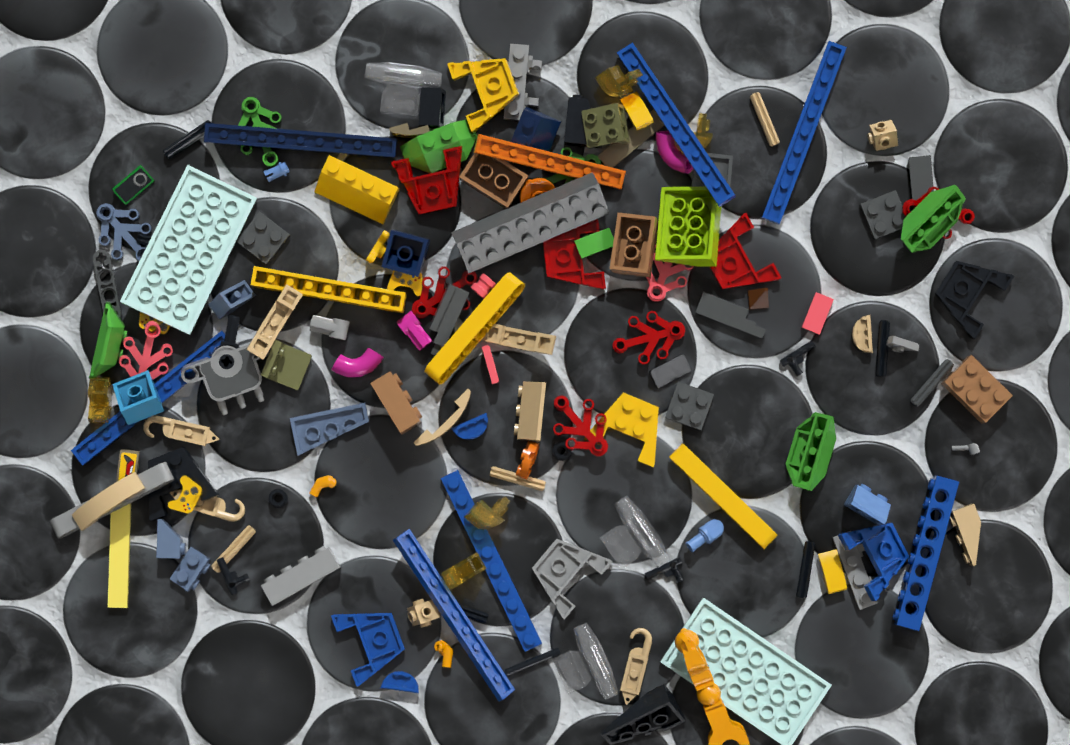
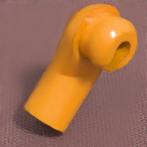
[309,475,336,497]
[434,640,453,668]

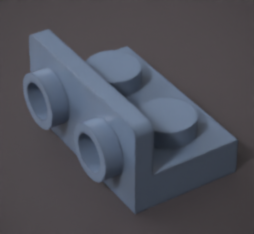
[170,547,211,592]

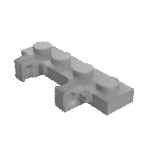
[503,44,542,121]
[832,531,878,610]

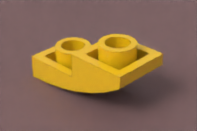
[620,91,654,130]
[818,549,847,594]

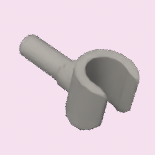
[952,443,980,455]

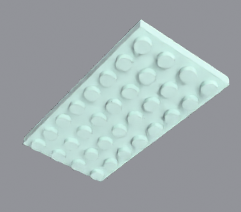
[120,165,257,335]
[660,598,832,745]

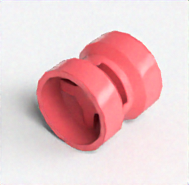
[470,273,496,299]

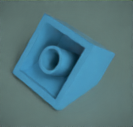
[112,370,164,425]

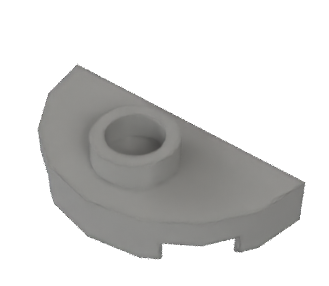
[886,336,919,352]

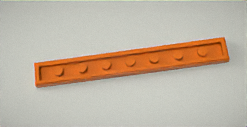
[473,134,626,189]

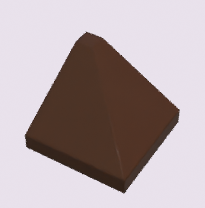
[748,288,769,310]

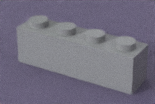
[261,546,341,606]

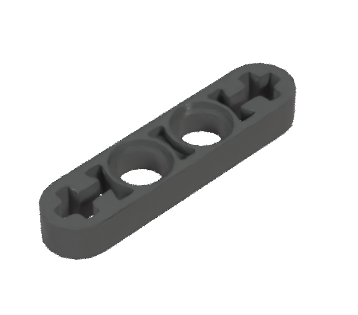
[93,250,122,319]

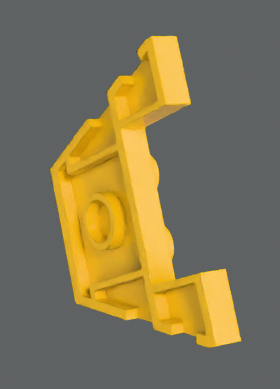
[447,58,519,133]
[584,392,659,467]

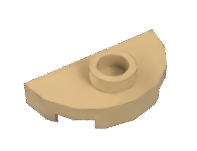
[852,315,873,353]

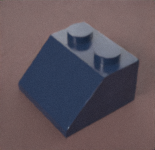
[511,107,561,151]
[381,230,431,277]

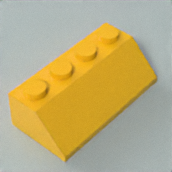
[314,155,400,224]

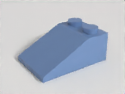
[844,484,891,525]

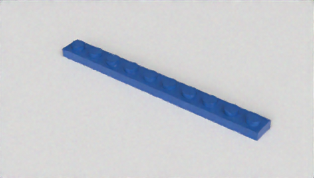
[762,41,847,225]
[617,42,736,207]
[71,331,225,466]
[441,470,542,652]
[393,529,515,701]

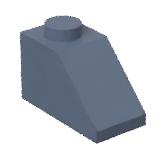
[208,280,256,320]
[156,519,186,559]

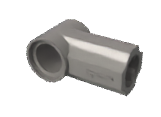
[309,315,350,341]

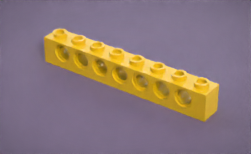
[251,266,407,313]

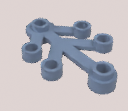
[96,203,152,262]

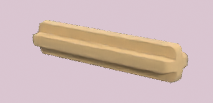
[750,92,780,147]
[490,466,546,491]
[211,525,256,573]

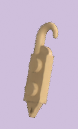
[143,415,220,446]
[170,489,245,522]
[620,628,652,705]

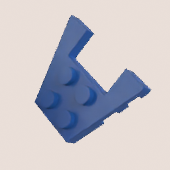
[838,523,909,601]
[331,613,405,687]

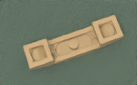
[246,284,303,360]
[482,324,556,355]
[413,389,471,446]
[72,472,145,531]

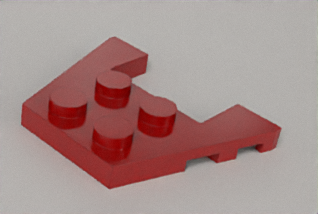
[391,146,462,214]
[710,213,781,290]
[543,219,606,289]

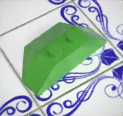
[400,119,477,174]
[901,185,966,253]
[89,302,128,379]
[786,412,836,491]

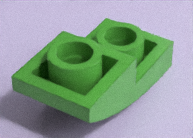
[574,228,614,259]

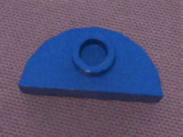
[451,413,488,440]
[380,671,419,693]

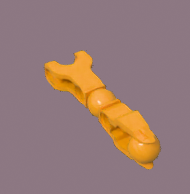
[675,628,750,745]

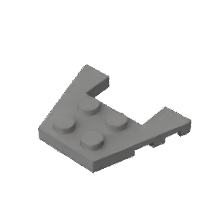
[532,538,613,620]

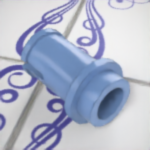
[264,162,290,182]

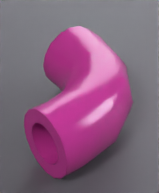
[656,131,693,174]
[331,348,384,378]

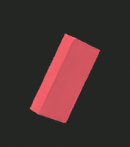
[801,292,834,335]
[482,345,499,385]

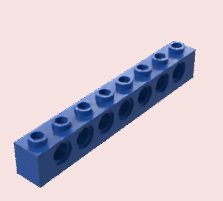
[892,475,959,631]

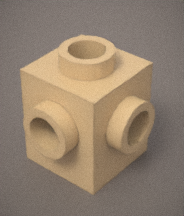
[867,120,898,151]
[407,599,440,628]

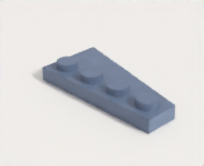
[290,402,369,456]

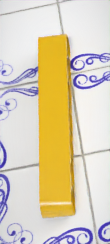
[425,272,525,384]
[669,443,778,549]

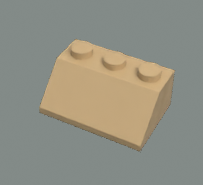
[514,381,546,442]

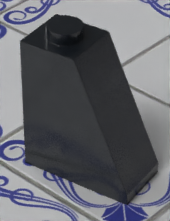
[564,94,602,149]

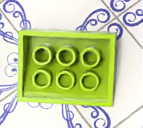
[655,186,721,267]

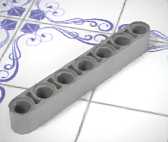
[50,462,174,539]

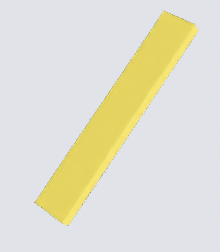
[108,503,131,608]

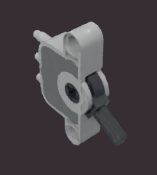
[181,315,272,415]

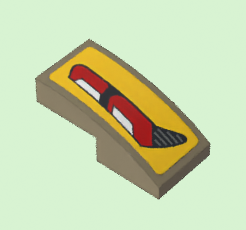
[389,123,430,138]
[116,449,140,482]

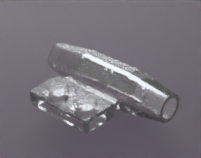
[365,62,443,116]
[600,495,670,569]
[553,622,618,699]

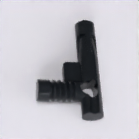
[780,340,816,377]
[217,557,250,595]
[645,557,684,583]

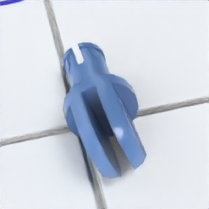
[685,519,724,553]

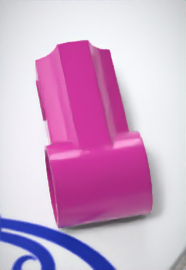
[396,311,432,351]

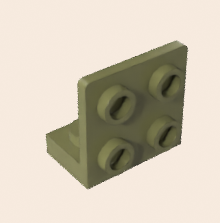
[581,103,630,148]
[261,340,312,390]

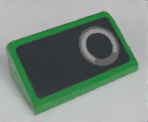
[112,165,155,205]

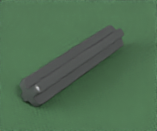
[911,359,954,407]

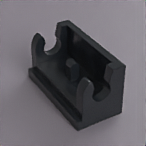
[419,87,446,128]

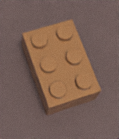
[459,153,528,209]
[610,213,658,277]
[941,355,1013,424]
[370,371,422,434]

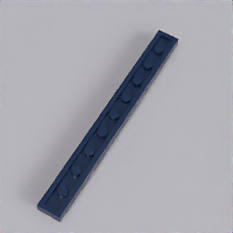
[204,123,397,158]

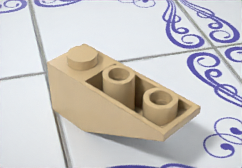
[949,504,981,566]

